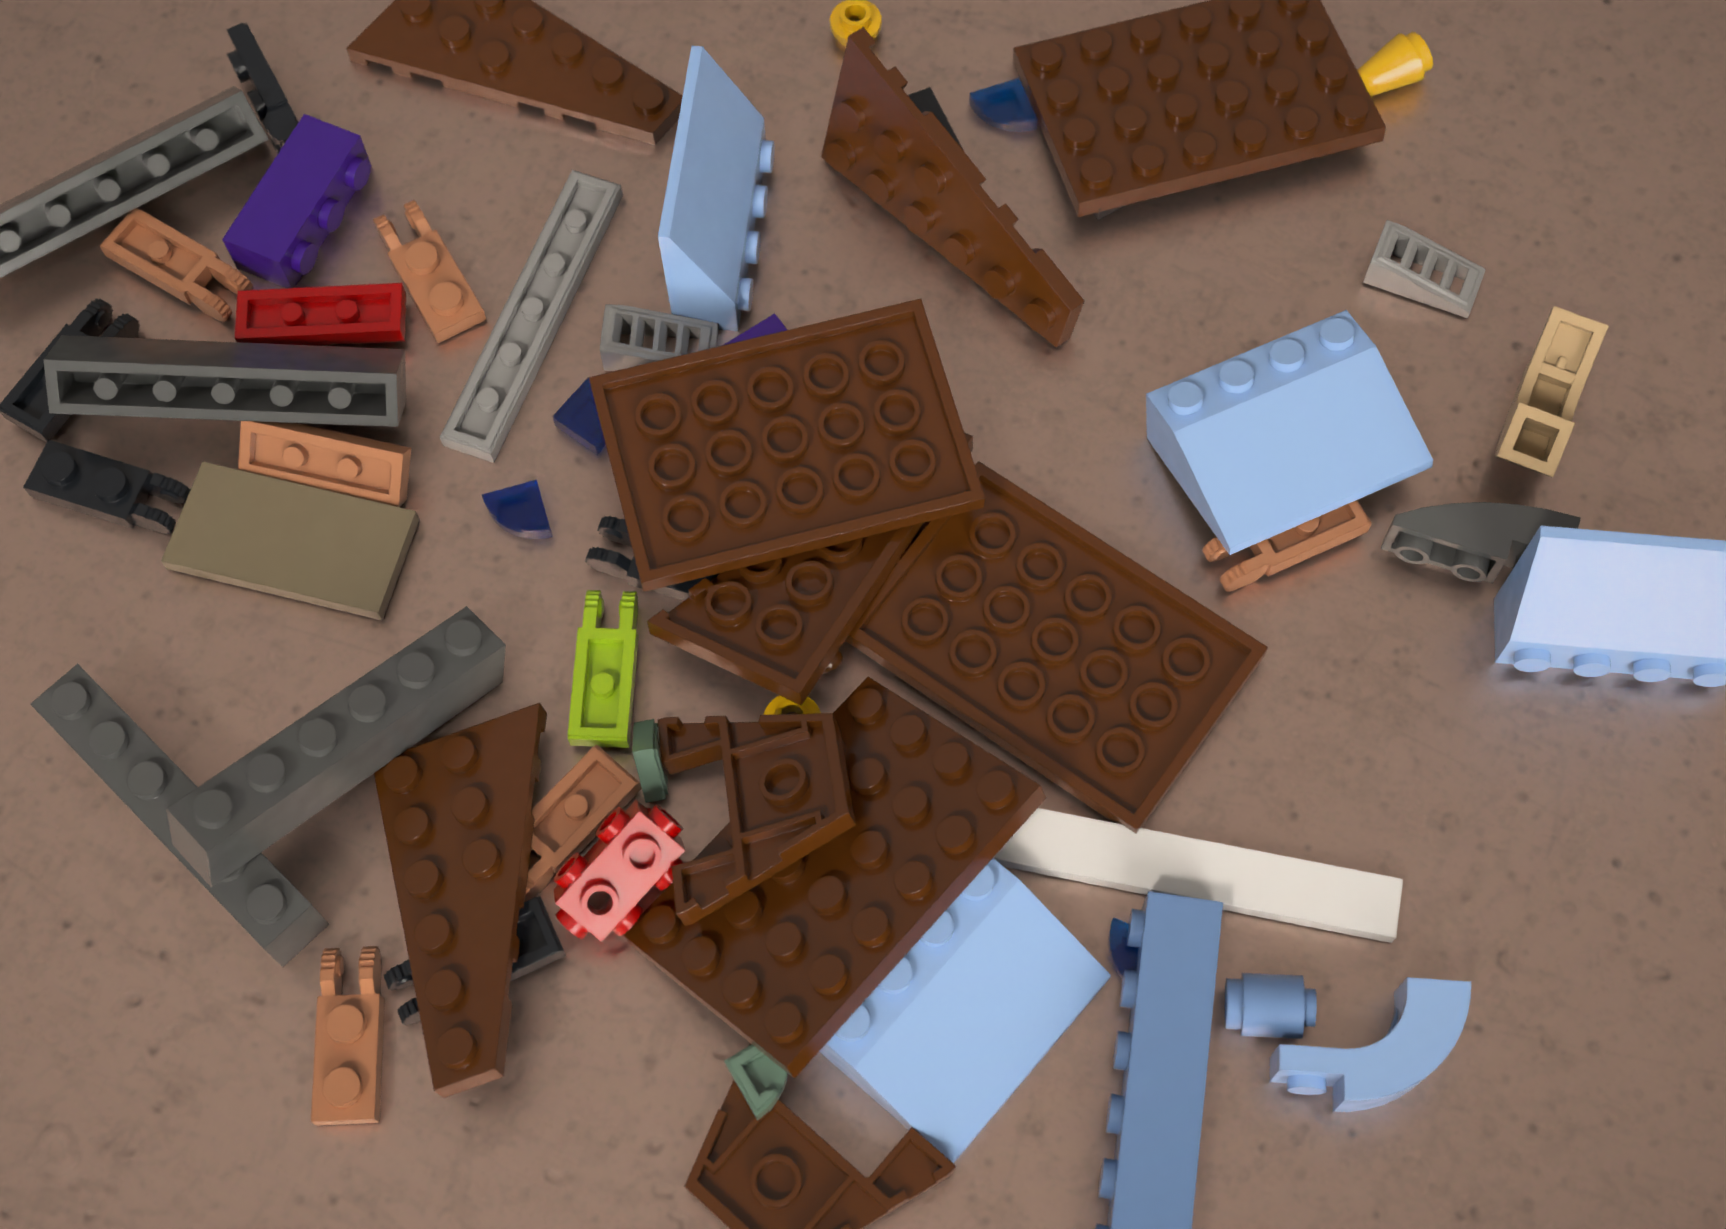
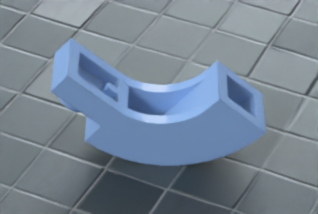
[1269,977,1471,1112]

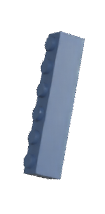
[1095,891,1223,1229]

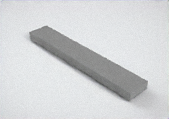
[440,170,623,463]

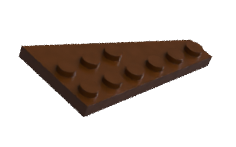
[821,27,1085,348]
[374,703,547,1098]

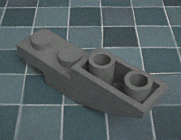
[1381,502,1581,584]

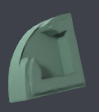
[632,719,668,803]
[724,1045,788,1120]

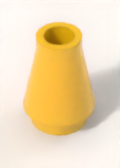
[1357,32,1433,97]

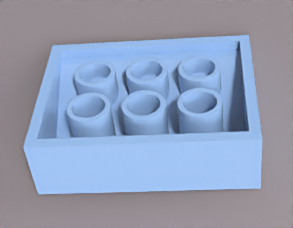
[658,46,775,331]
[1146,310,1433,555]
[1494,526,1726,687]
[819,858,1111,1164]

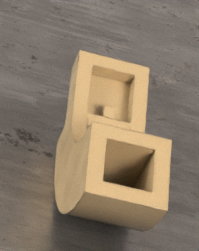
[1495,306,1609,478]

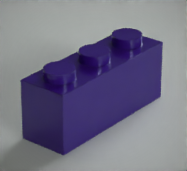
[222,114,372,288]

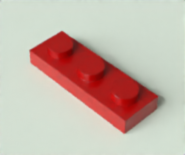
[234,283,406,346]

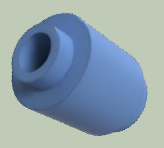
[1224,973,1317,1039]

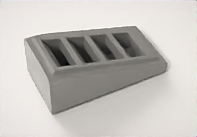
[1363,220,1486,318]
[600,304,719,371]

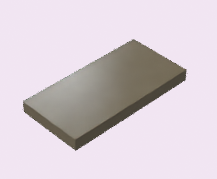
[161,461,420,620]

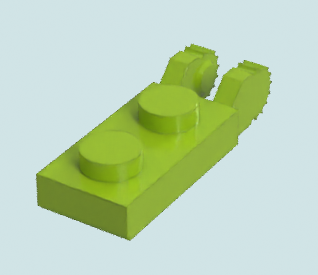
[568,590,639,748]

